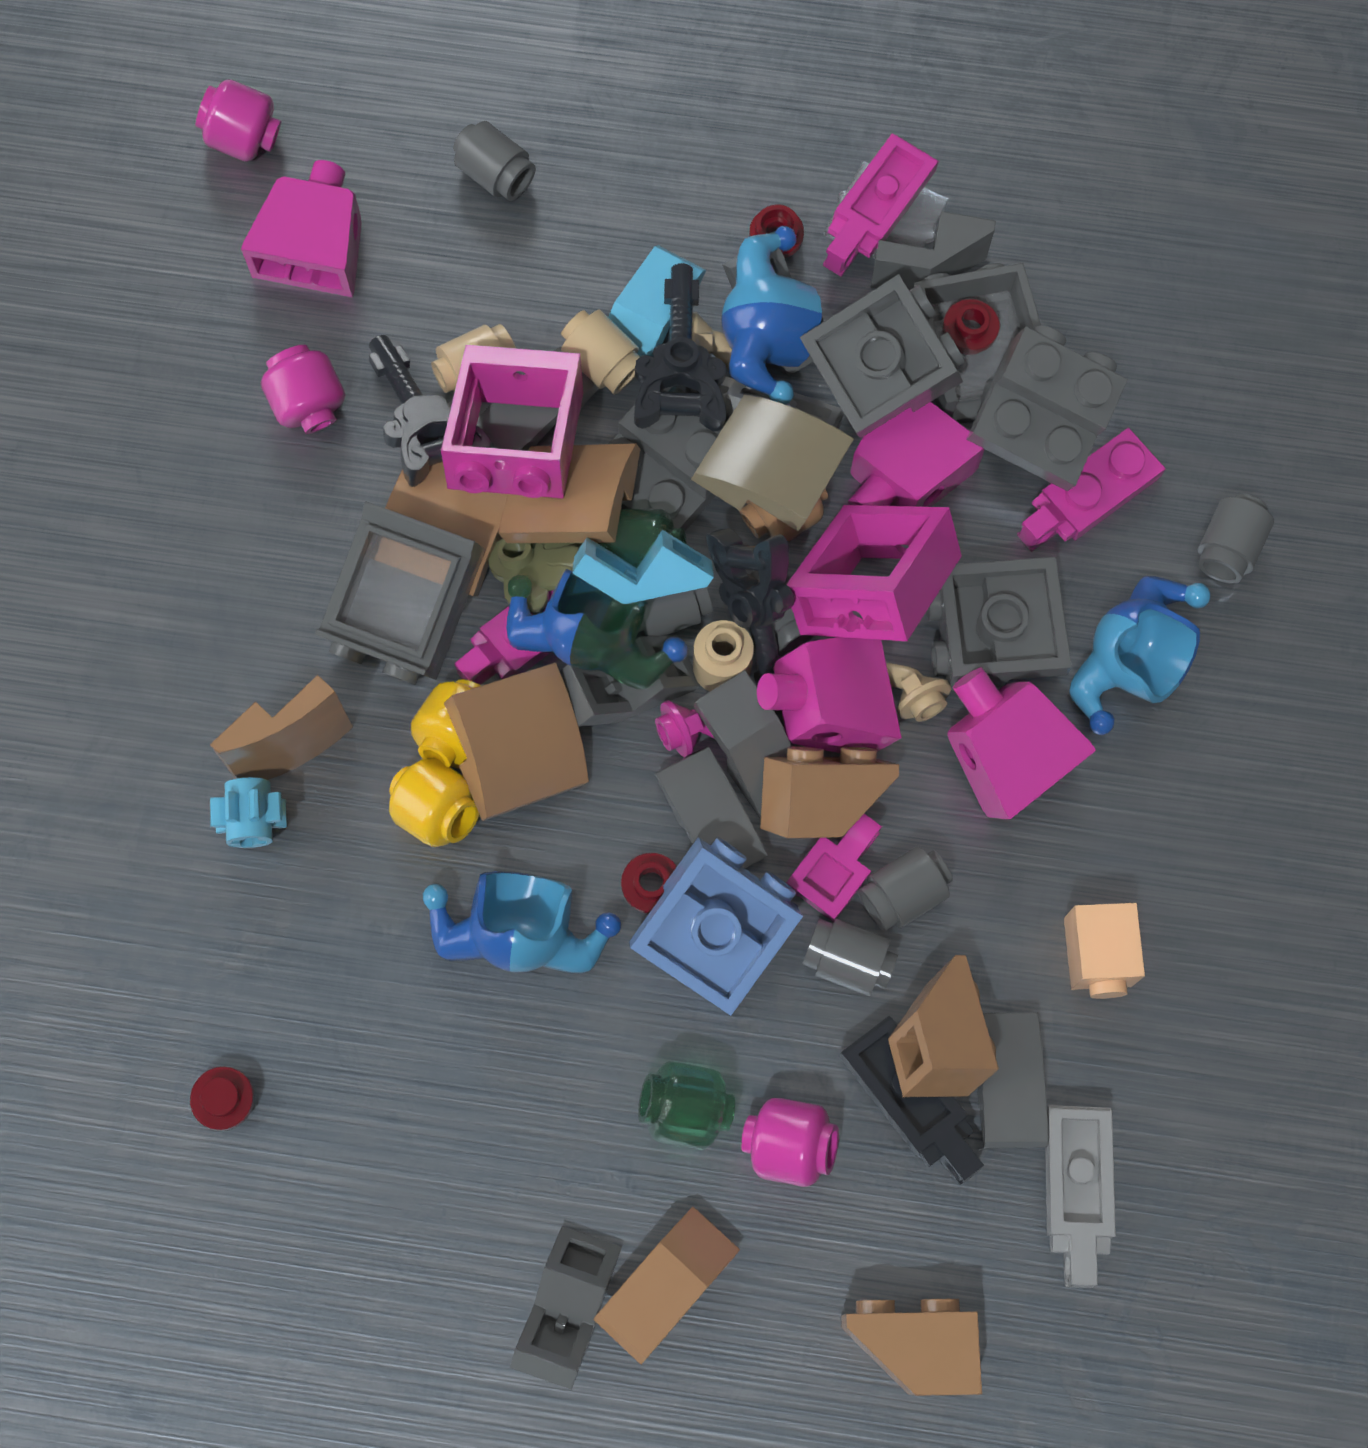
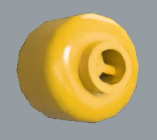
[411,679,480,769]
[389,758,479,847]

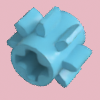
[210,777,287,848]

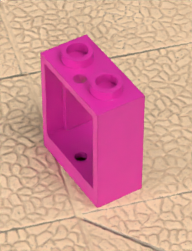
[441,345,583,499]
[786,505,962,641]

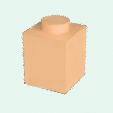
[1064,903,1145,999]

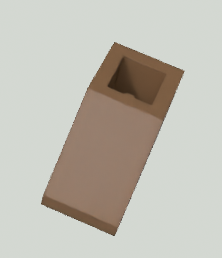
[760,746,899,838]
[888,955,999,1097]
[841,1299,982,1396]

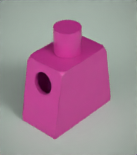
[241,160,361,298]
[848,402,985,507]
[757,637,902,754]
[947,667,1096,819]

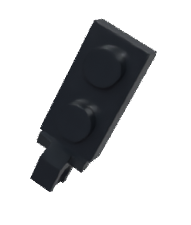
[839,1016,984,1185]

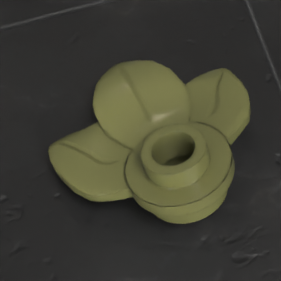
[488,538,583,615]

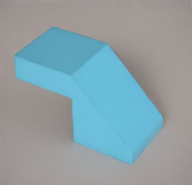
[608,245,706,357]
[572,530,714,604]

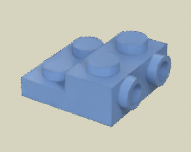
[629,837,803,1016]

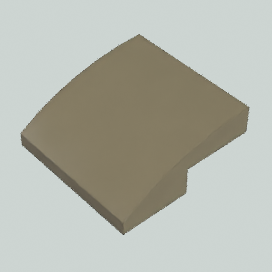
[691,394,854,531]

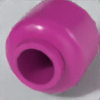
[195,79,281,162]
[261,344,346,434]
[742,1098,839,1187]

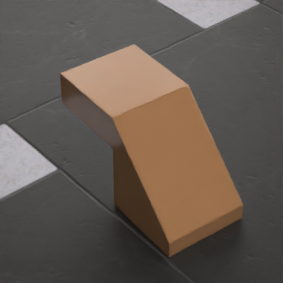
[593,1207,740,1365]

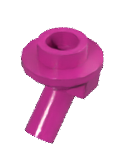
[655,700,715,757]

